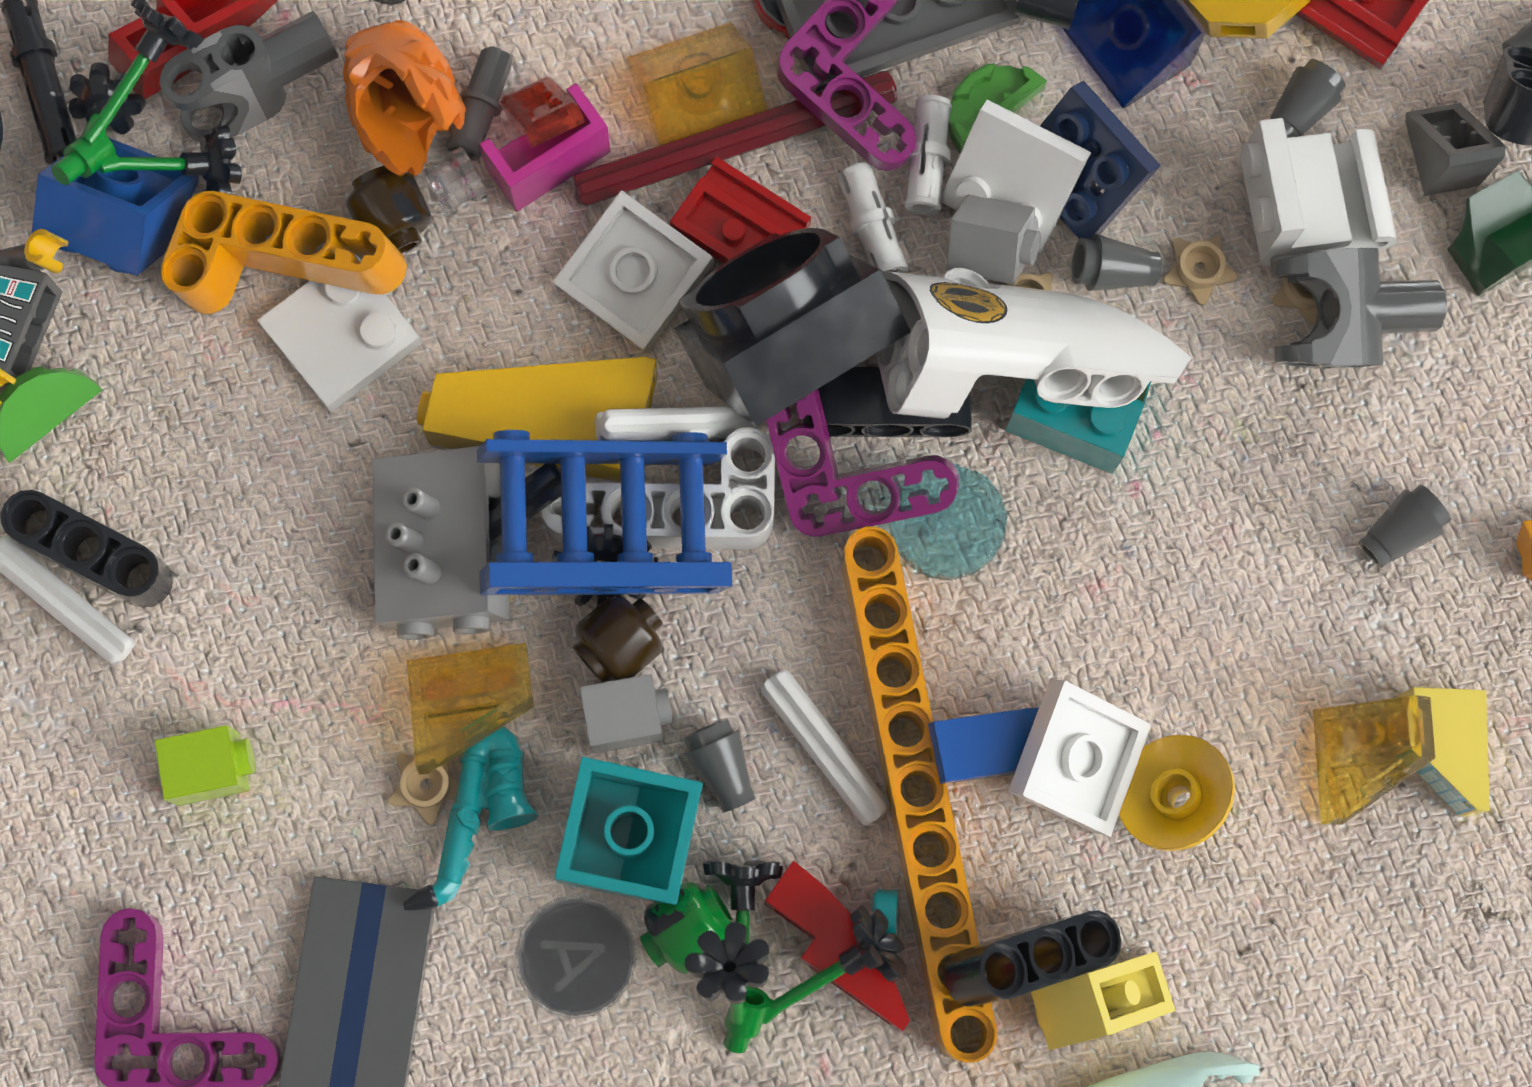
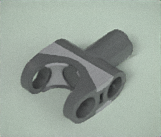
[160,11,339,143]
[1271,248,1447,369]

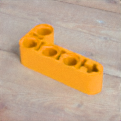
[161,191,407,314]

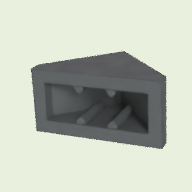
[1405,103,1506,196]

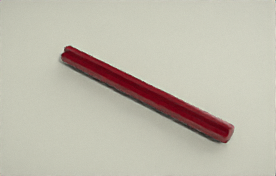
[574,71,898,206]

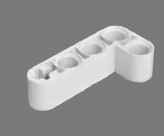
[542,427,775,550]

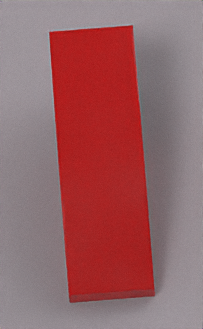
[108,0,278,99]
[764,860,910,1032]

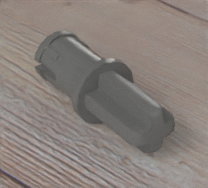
[445,46,513,160]

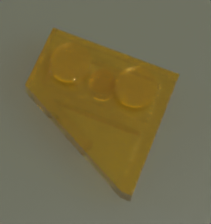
[407,643,535,775]
[1313,695,1436,826]

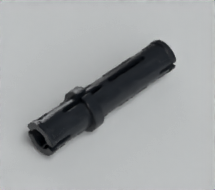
[0,0,77,164]

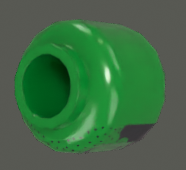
[640,882,734,974]

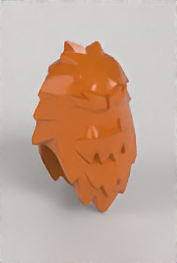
[343,20,466,176]

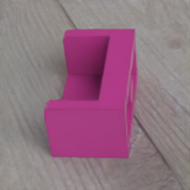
[479,83,611,212]

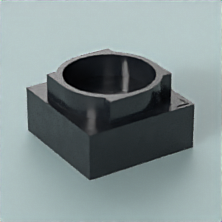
[674,228,911,426]

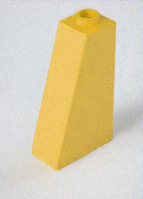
[417,357,658,482]

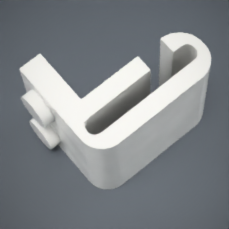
[1240,118,1397,266]

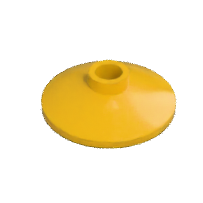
[1119,735,1235,851]

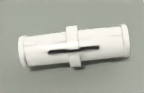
[904,95,952,216]
[837,163,908,273]

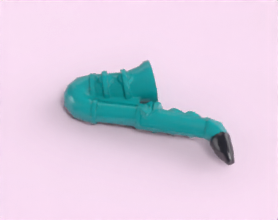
[403,724,538,911]

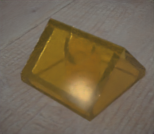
[626,22,767,146]

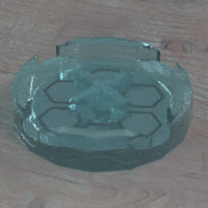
[889,463,1007,581]

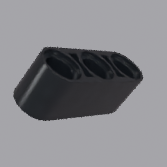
[803,367,972,437]
[0,490,173,608]
[944,910,1121,1007]

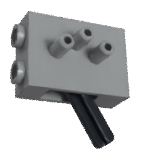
[372,446,561,640]

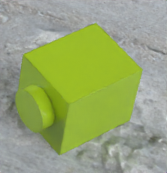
[154,725,256,806]

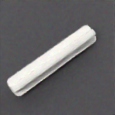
[594,406,755,442]
[0,535,135,665]
[761,670,891,826]

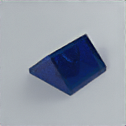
[1062,0,1207,108]

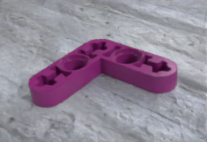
[776,0,916,171]
[766,389,959,537]
[94,908,282,1087]

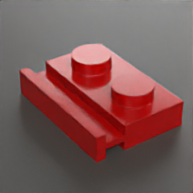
[1296,0,1429,70]
[669,157,811,264]

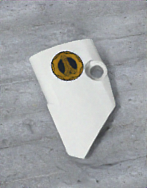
[876,268,1192,419]

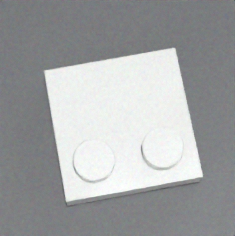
[941,100,1091,253]
[553,190,715,353]
[257,281,423,413]
[1008,678,1151,837]

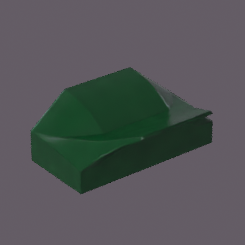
[1447,170,1532,296]

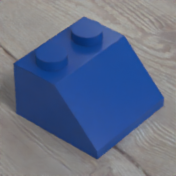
[31,138,199,276]

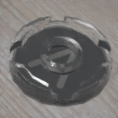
[514,895,638,1019]

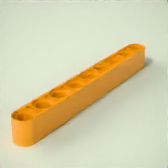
[842,526,997,1063]

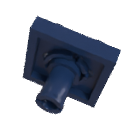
[1040,81,1161,239]

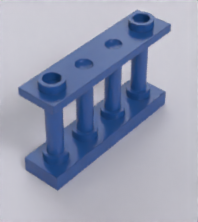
[477,430,732,595]

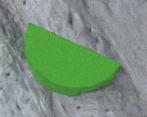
[948,63,1047,154]
[0,367,102,463]

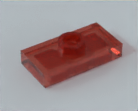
[500,76,585,147]

